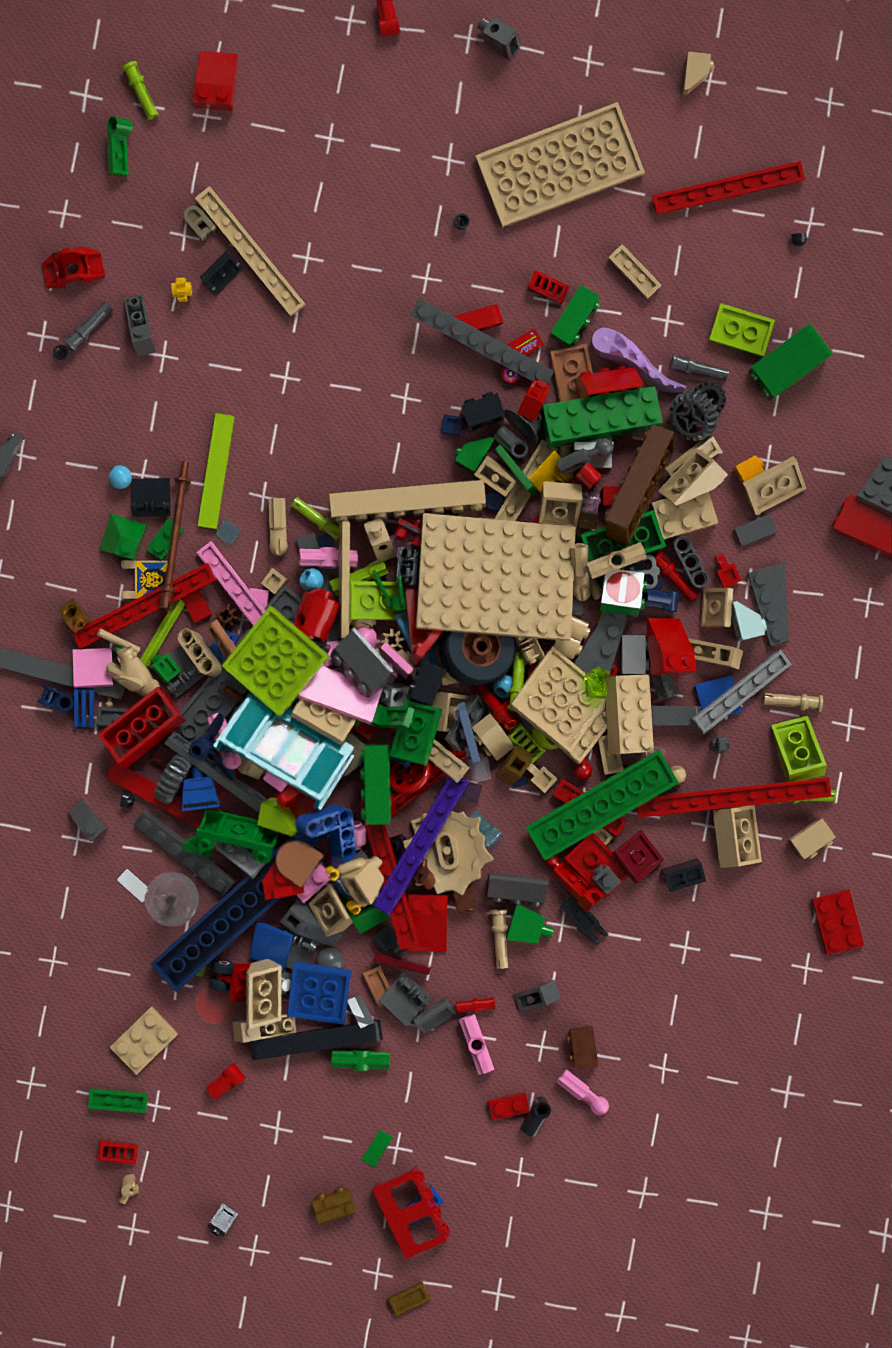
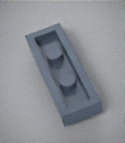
[455,702,480,763]

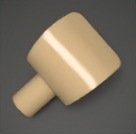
[119,1174,139,1204]

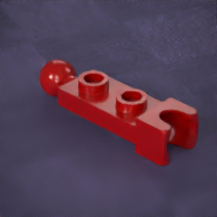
[543,855,603,912]

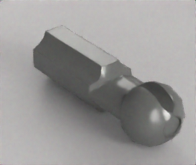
[557,438,614,475]

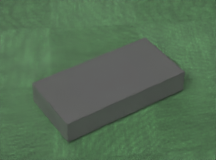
[734,514,777,547]

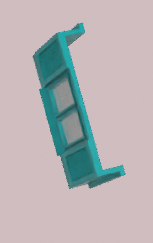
[213,692,354,811]

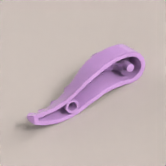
[591,327,687,393]

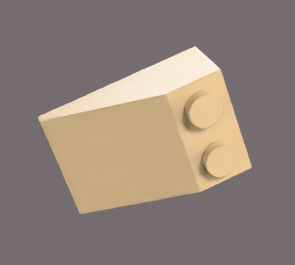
[658,449,728,506]

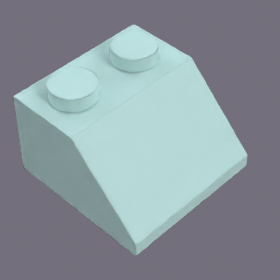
[731,601,767,642]

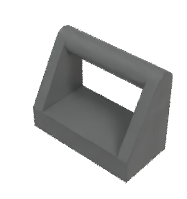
[414,997,457,1034]

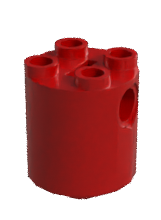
[293,588,340,644]

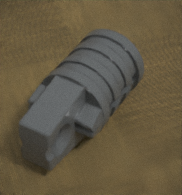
[710,736,730,753]

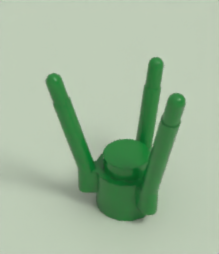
[373,570,407,611]

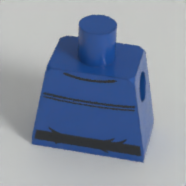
[182,767,221,811]

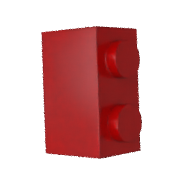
[517,379,551,421]

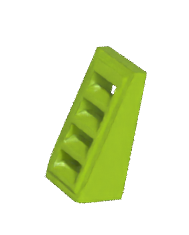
[505,721,546,764]

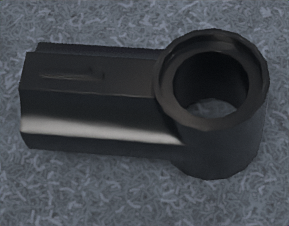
[520,1097,551,1137]

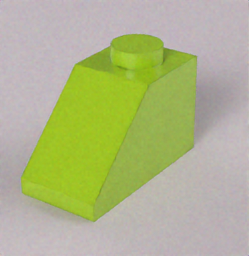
[257,798,298,836]

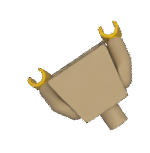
[325,856,384,915]

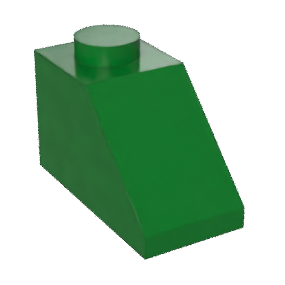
[454,437,494,474]

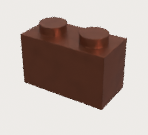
[567,1026,599,1070]

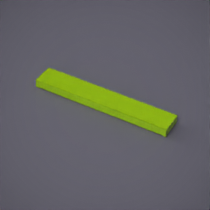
[198,413,235,529]

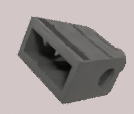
[477,18,521,61]

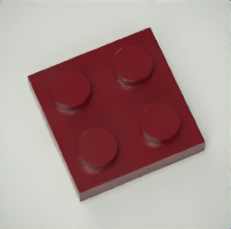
[612,830,664,884]

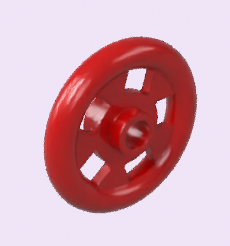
[390,761,431,794]

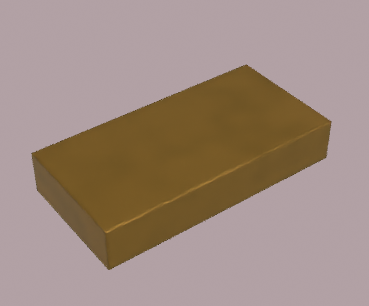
[388,1281,431,1317]

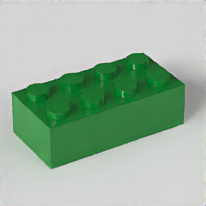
[579,510,666,565]
[361,745,391,824]

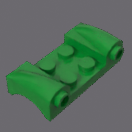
[195,808,280,863]

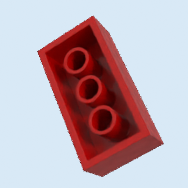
[98,687,187,769]

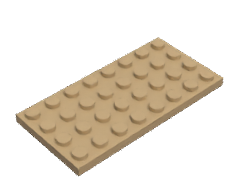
[475,102,645,228]

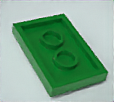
[389,700,442,766]

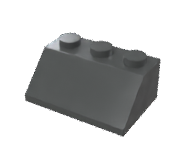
[330,628,394,699]
[487,873,548,906]

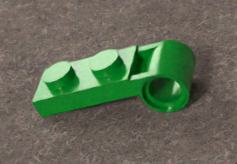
[107,116,133,177]
[366,704,415,728]

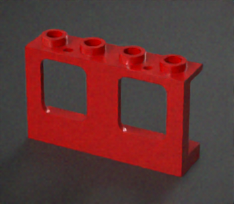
[372,1166,450,1259]

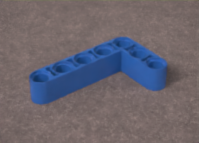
[295,805,357,898]

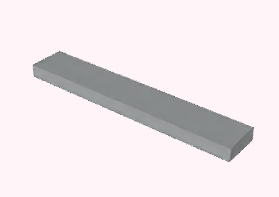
[691,649,792,734]

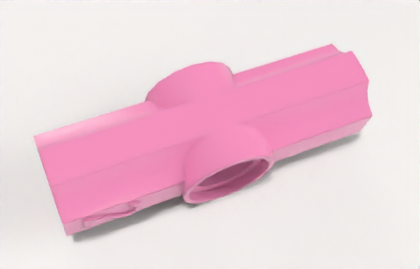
[298,547,358,569]
[459,1014,494,1075]

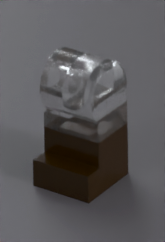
[577,492,599,529]

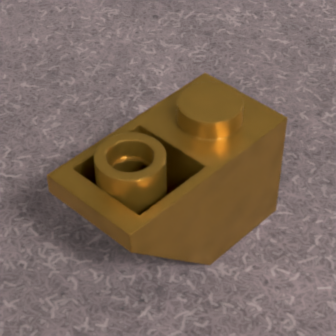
[495,744,533,785]

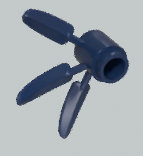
[189,712,236,781]

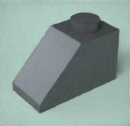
[69,799,108,842]
[513,980,561,1012]

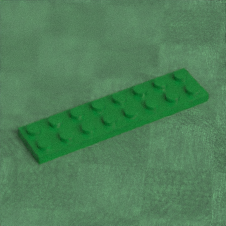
[526,749,679,860]

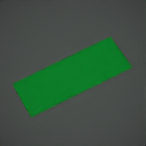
[361,1129,393,1168]

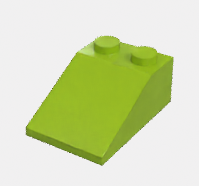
[771,716,827,782]

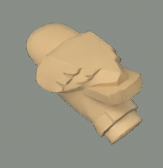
[106,646,160,697]

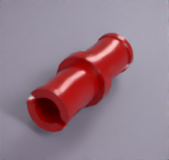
[456,997,496,1014]

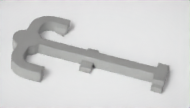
[630,555,660,589]

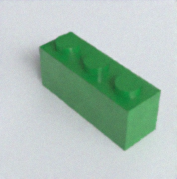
[550,285,601,347]

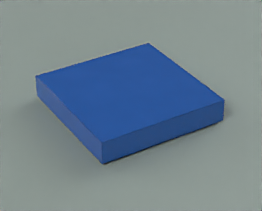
[695,675,743,716]
[250,921,293,971]

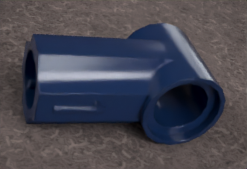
[642,589,679,612]

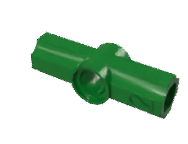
[332,1049,390,1071]

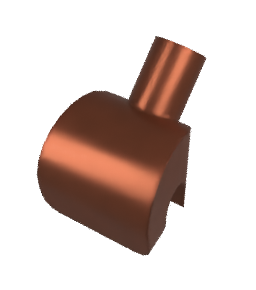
[414,859,436,889]

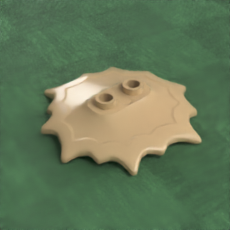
[403,811,494,896]

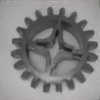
[668,389,720,441]
[154,754,193,804]

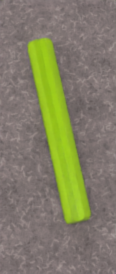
[140,599,185,667]

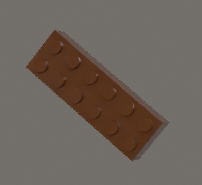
[604,425,674,545]

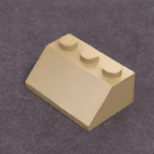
[713,805,762,868]
[247,959,281,1029]

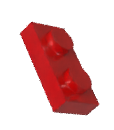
[488,1092,530,1120]

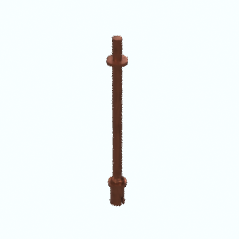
[159,461,191,611]

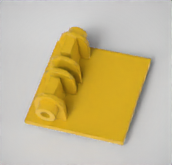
[529,450,575,493]

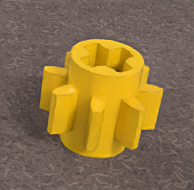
[171,277,192,302]

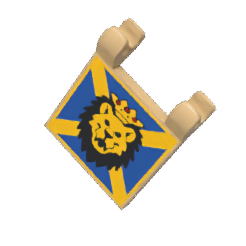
[121,560,174,600]

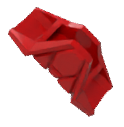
[42,247,105,288]

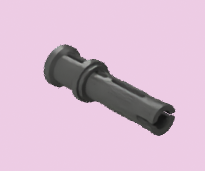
[63,301,113,352]
[670,353,729,382]

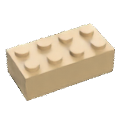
[604,675,654,754]

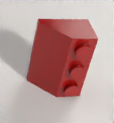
[575,365,644,399]

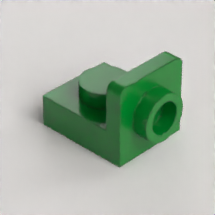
[148,653,181,683]

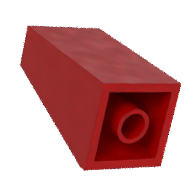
[832,494,892,561]

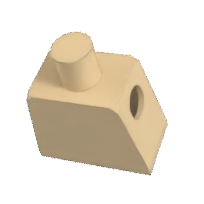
[364,518,396,563]

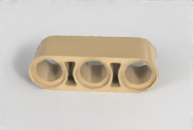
[178,628,222,677]

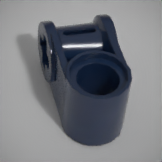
[37,684,74,712]

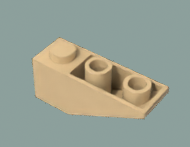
[232,1014,297,1043]

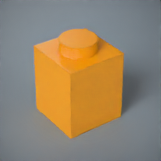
[733,455,765,485]

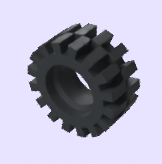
[694,382,727,412]

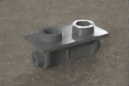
[649,663,677,700]

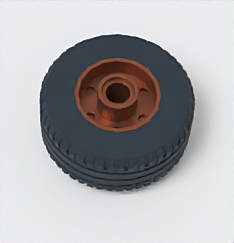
[439,631,516,686]

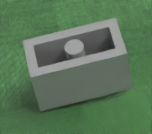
[621,635,649,675]

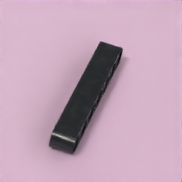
[249,1020,383,1060]

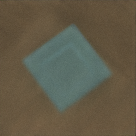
[215,519,242,546]

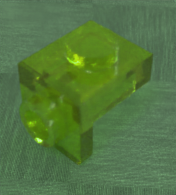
[584,667,610,699]

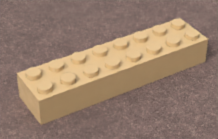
[329,480,486,524]

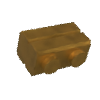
[312,1186,357,1224]

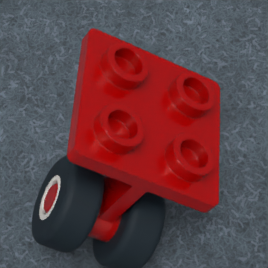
[209,960,254,1002]

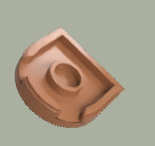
[276,841,323,887]

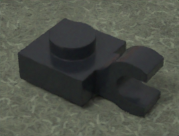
[373,925,406,958]

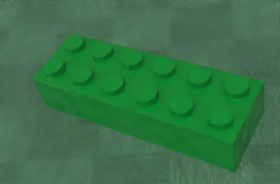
[540,386,663,448]

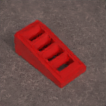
[527,270,570,304]
[96,1139,139,1165]

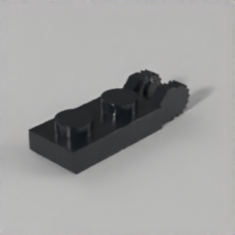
[560,895,609,945]

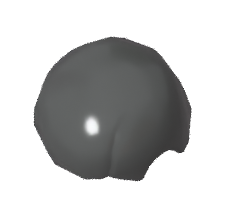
[315,947,345,969]

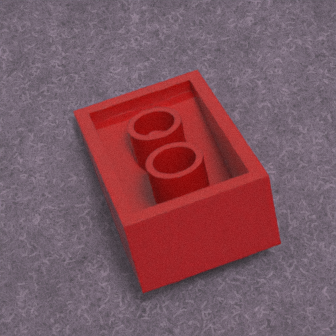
[193,51,238,111]
[646,618,696,676]
[408,893,447,952]

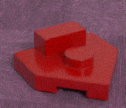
[262,862,304,900]

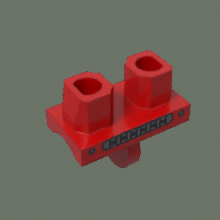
[395,515,422,549]

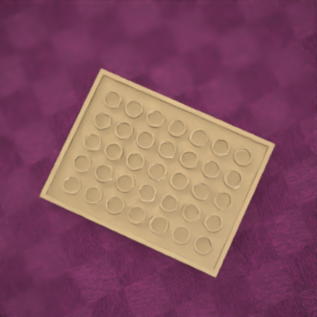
[416,513,576,641]

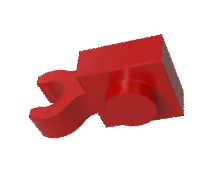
[715,553,742,588]

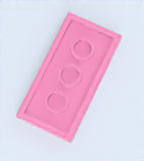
[298,666,382,724]

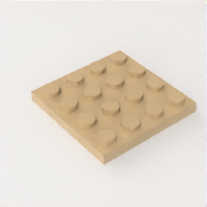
[509,646,606,754]

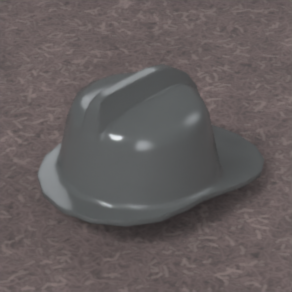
[504,409,543,444]

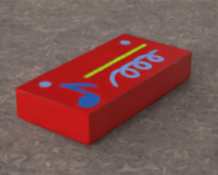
[507,328,544,356]

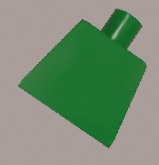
[506,904,554,943]

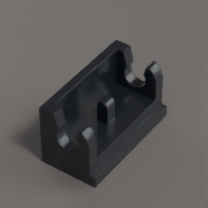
[200,250,243,296]
[661,858,706,892]

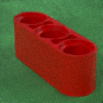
[450,304,504,339]

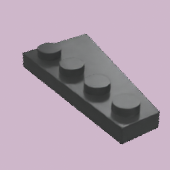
[747,562,789,646]
[574,612,628,679]

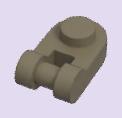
[184,206,217,241]

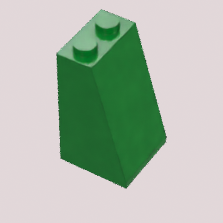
[749,323,833,400]

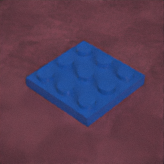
[287,962,352,1024]

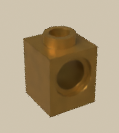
[57,598,90,633]

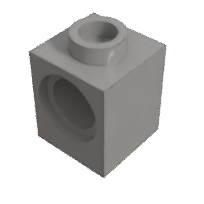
[380,683,411,707]

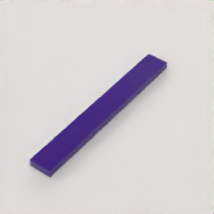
[373,777,469,916]

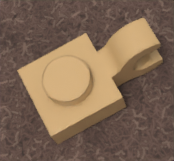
[527,763,557,793]

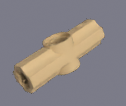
[586,542,647,579]

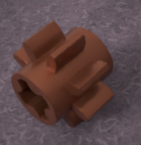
[214,604,239,628]

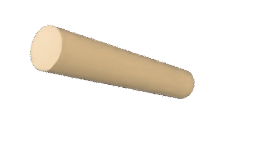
[97,629,140,654]

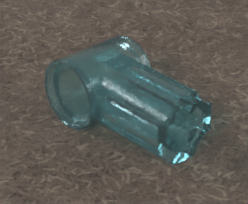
[469,810,504,849]

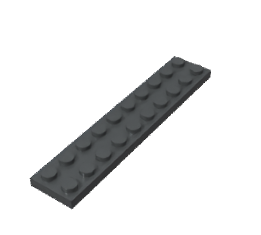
[167,585,301,743]

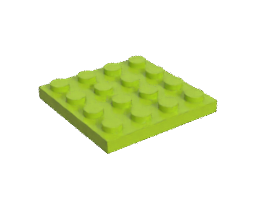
[222,606,330,716]

